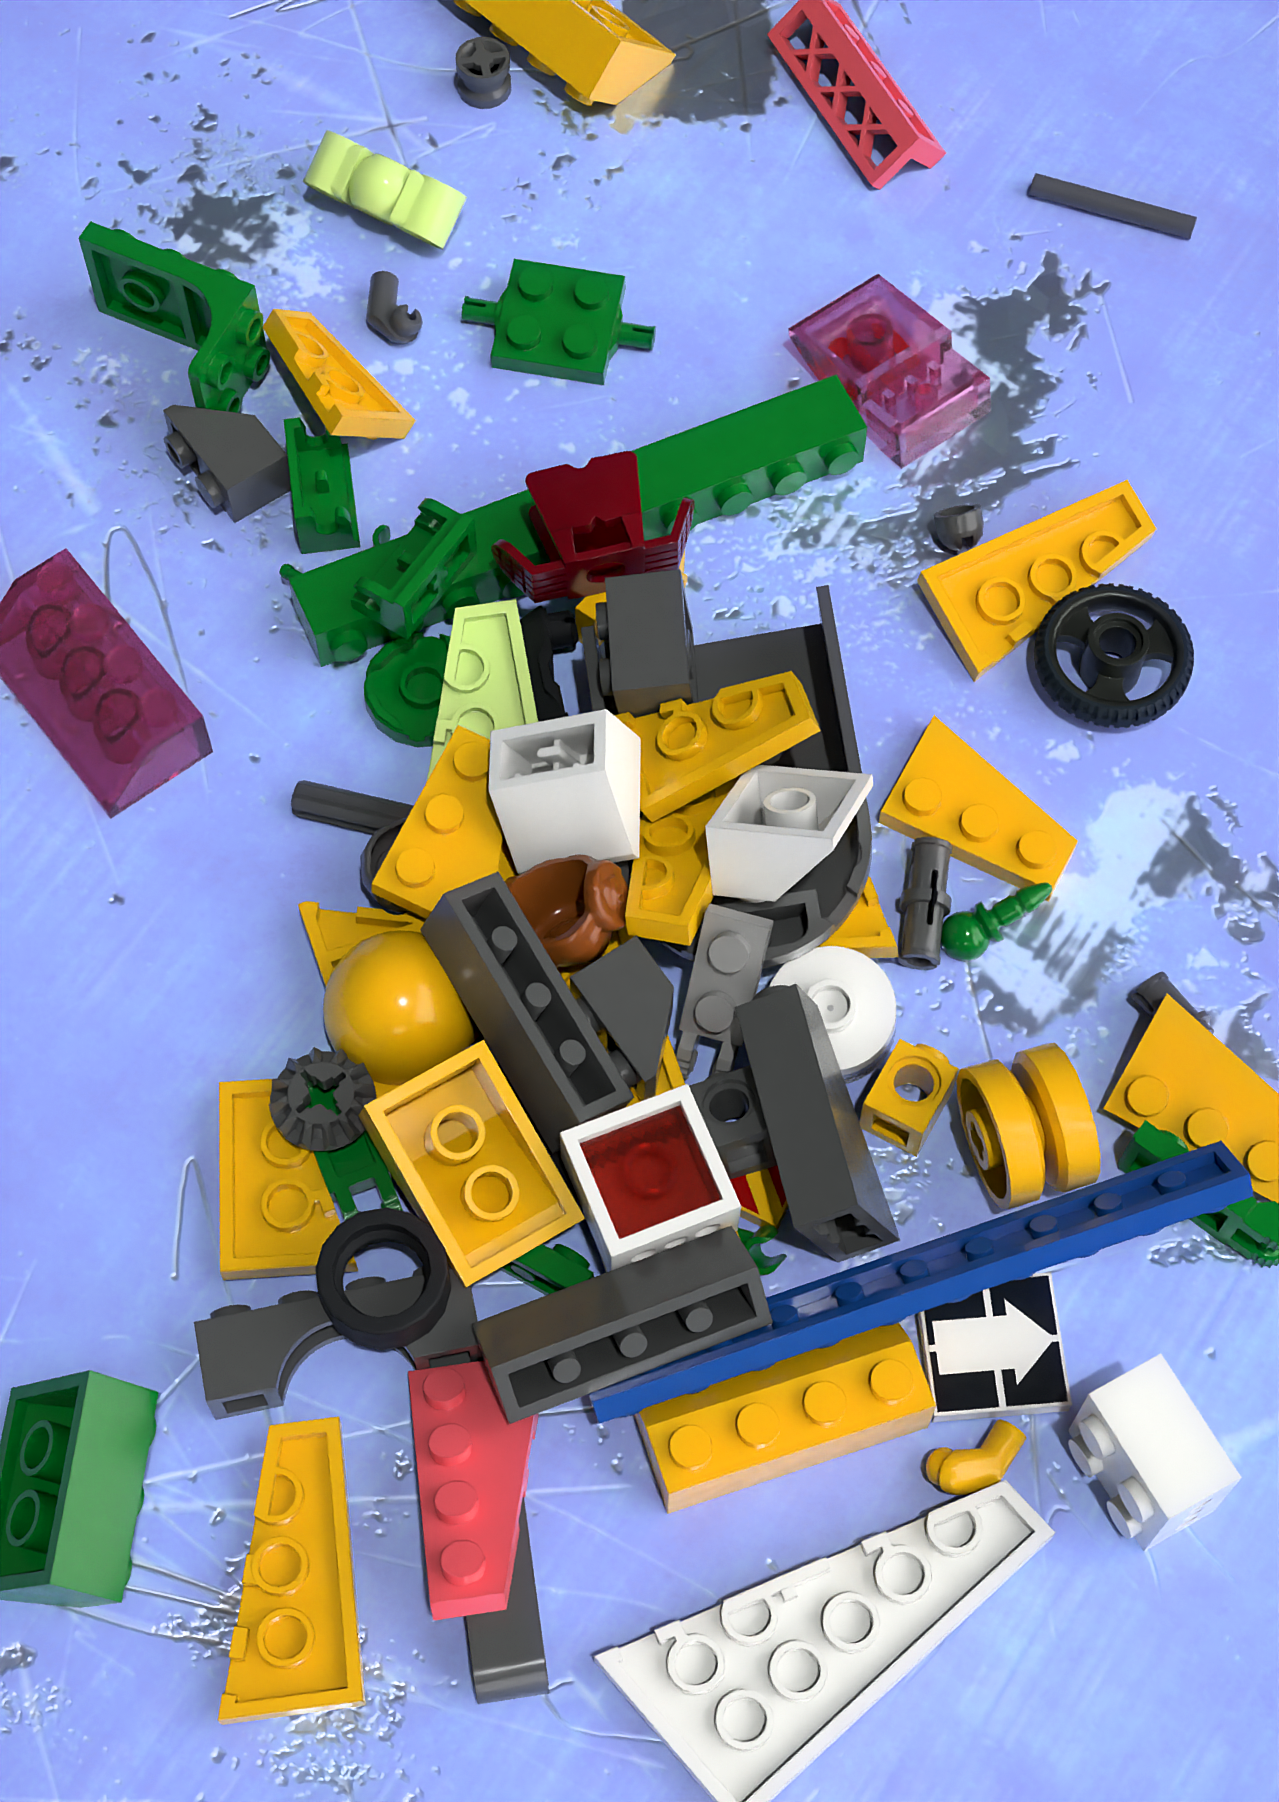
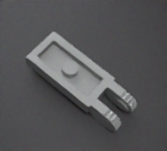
[676,903,774,1080]

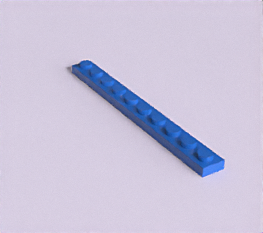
[588,1141,1253,1424]

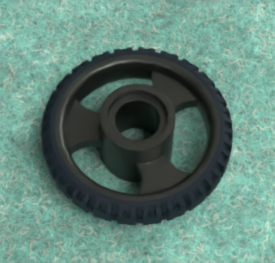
[1034,583,1194,728]

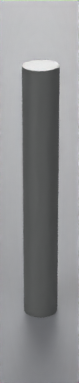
[1029,173,1197,239]

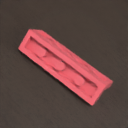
[767,0,947,190]

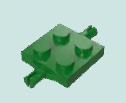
[461,258,656,386]

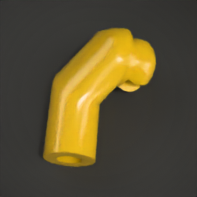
[926,1419,1027,1495]

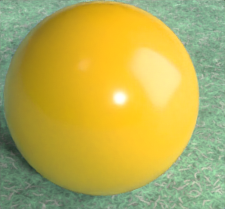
[323,930,477,1086]

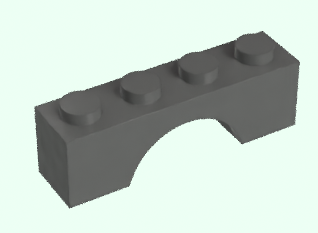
[194,1263,484,1420]

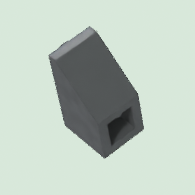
[163,405,291,523]
[570,936,674,1101]

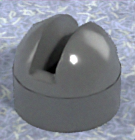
[934,504,984,551]

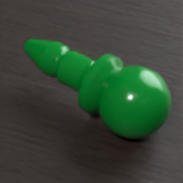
[941,882,1052,962]

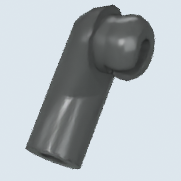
[366,271,423,344]

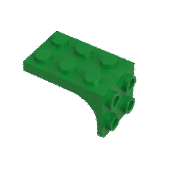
[78,221,270,413]

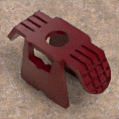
[491,451,695,603]

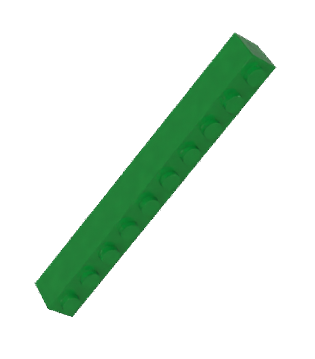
[288,374,868,667]

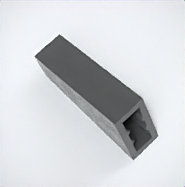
[735,984,900,1263]

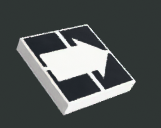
[918,1272,1072,1423]

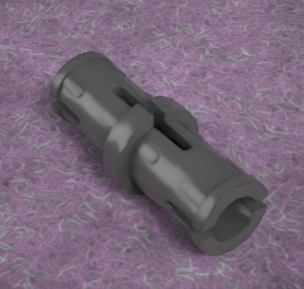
[899,837,953,970]

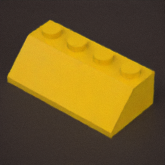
[453,0,676,106]
[634,1323,936,1514]

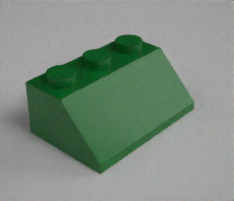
[0,1370,159,1608]

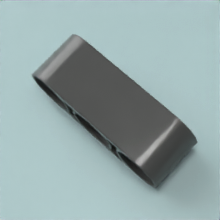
[466,1497,550,1704]

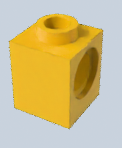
[859,1039,959,1157]

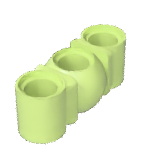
[303,130,467,249]

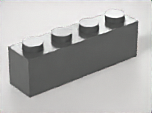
[420,872,634,1154]
[472,1225,773,1424]

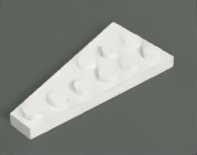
[594,1480,1055,1802]

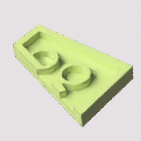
[426,599,538,782]

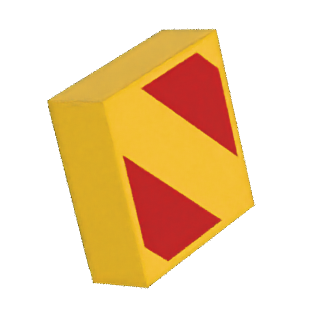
[730,1166,789,1229]

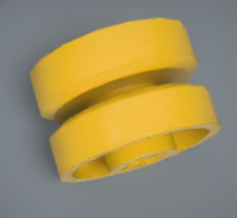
[956,1042,1100,1210]

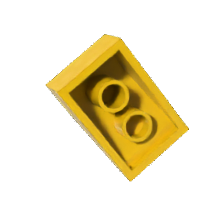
[358,1040,585,1288]

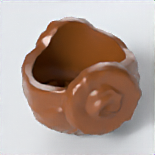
[505,854,629,968]

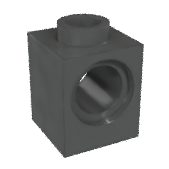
[689,1065,777,1179]

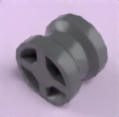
[456,37,511,109]

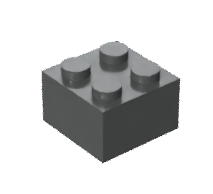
[596,569,699,718]

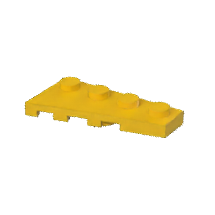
[217,1416,366,1725]

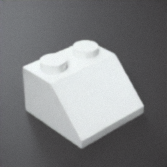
[705,765,873,903]

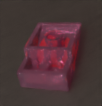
[788,274,991,469]

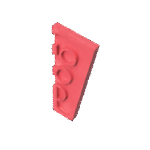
[408,1360,539,1621]

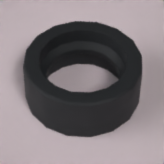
[315,1208,451,1350]

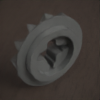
[269,1047,377,1151]

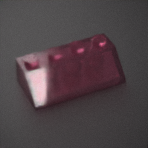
[0,548,213,819]

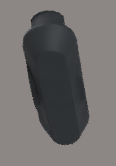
[520,606,579,722]

